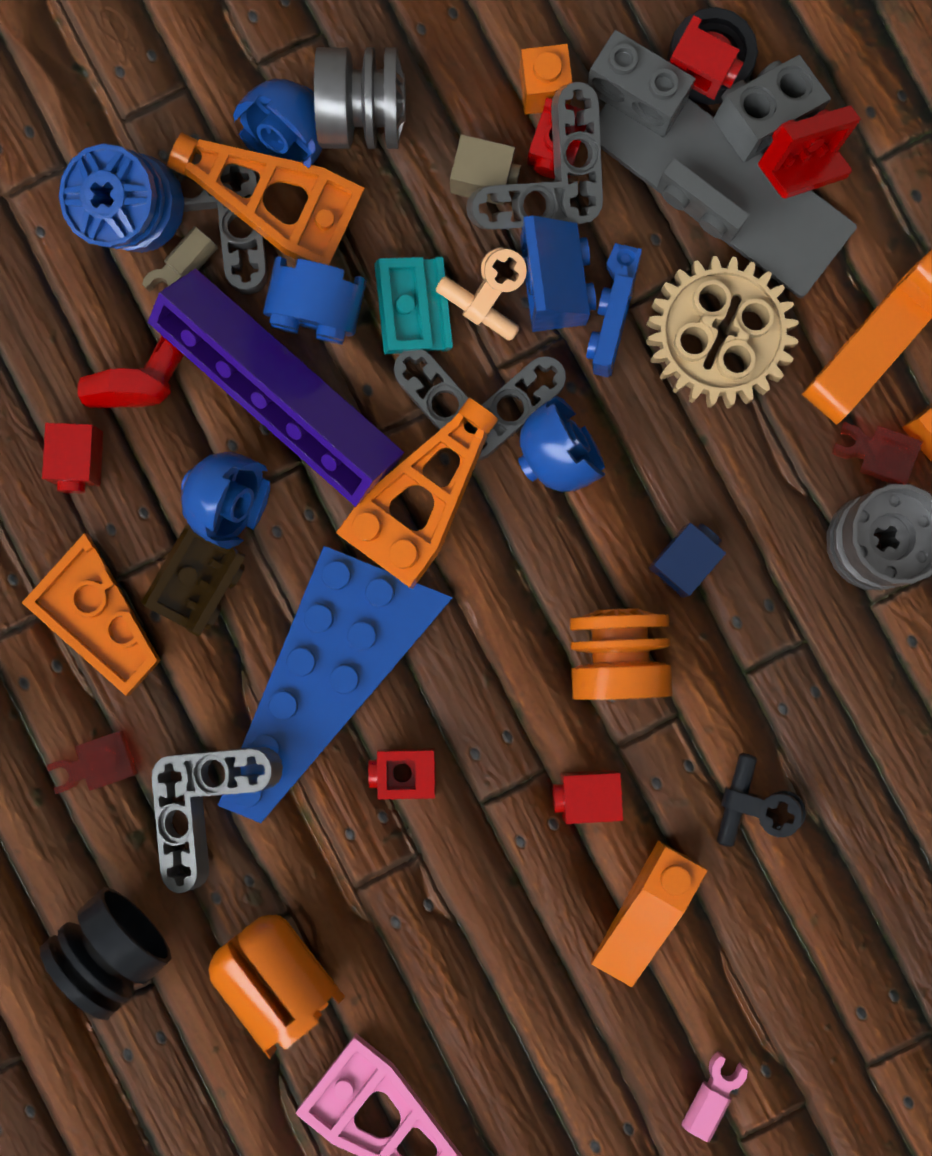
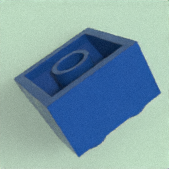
[520,215,596,332]

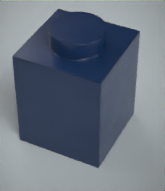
[648,522,726,598]

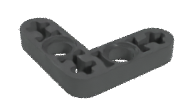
[466,82,603,230]
[171,162,269,295]
[394,349,566,461]
[152,747,283,893]

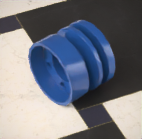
[59,143,185,253]

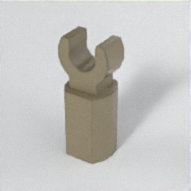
[142,226,218,292]

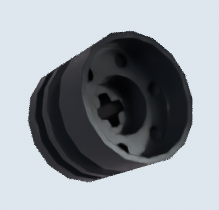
[40,887,172,1020]

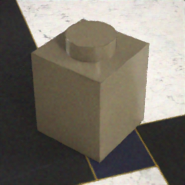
[450,134,521,206]

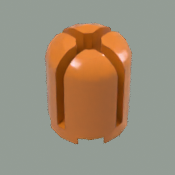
[208,915,345,1059]

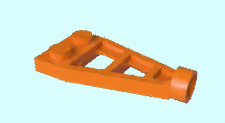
[167,132,365,266]
[336,398,499,589]

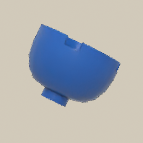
[233,79,323,168]
[518,396,605,492]
[181,452,270,549]

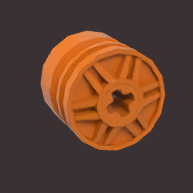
[569,609,672,700]

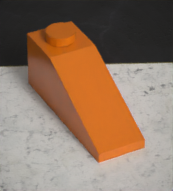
[590,840,708,987]

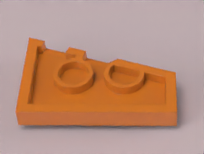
[22,533,161,696]

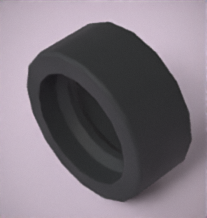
[666,7,758,105]

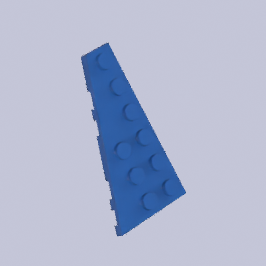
[218,546,453,823]

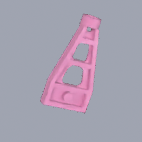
[295,1034,462,1156]

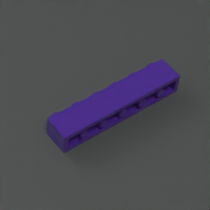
[147,268,404,507]

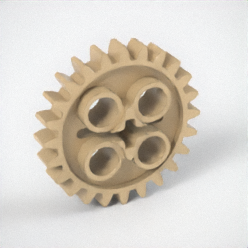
[646,256,799,408]

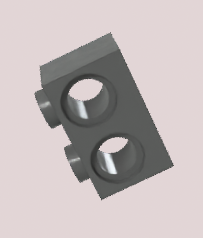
[587,30,696,138]
[713,54,832,163]

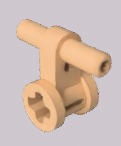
[435,248,527,341]

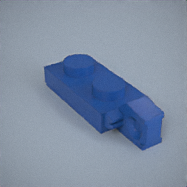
[586,243,642,378]

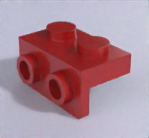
[758,105,861,199]

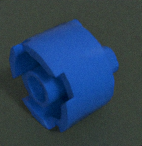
[263,257,367,345]

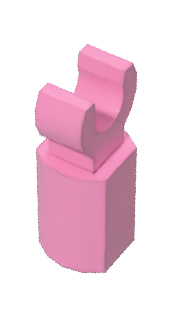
[681,1051,748,1142]

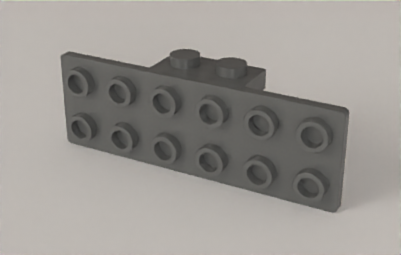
[586,98,857,298]

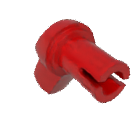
[77,335,184,408]

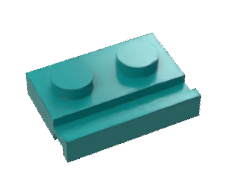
[374,257,453,354]

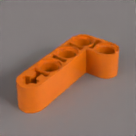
[801,249,932,425]

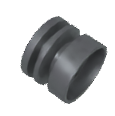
[314,47,406,149]
[827,484,932,590]

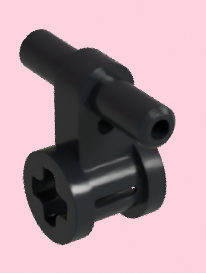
[716,753,807,847]

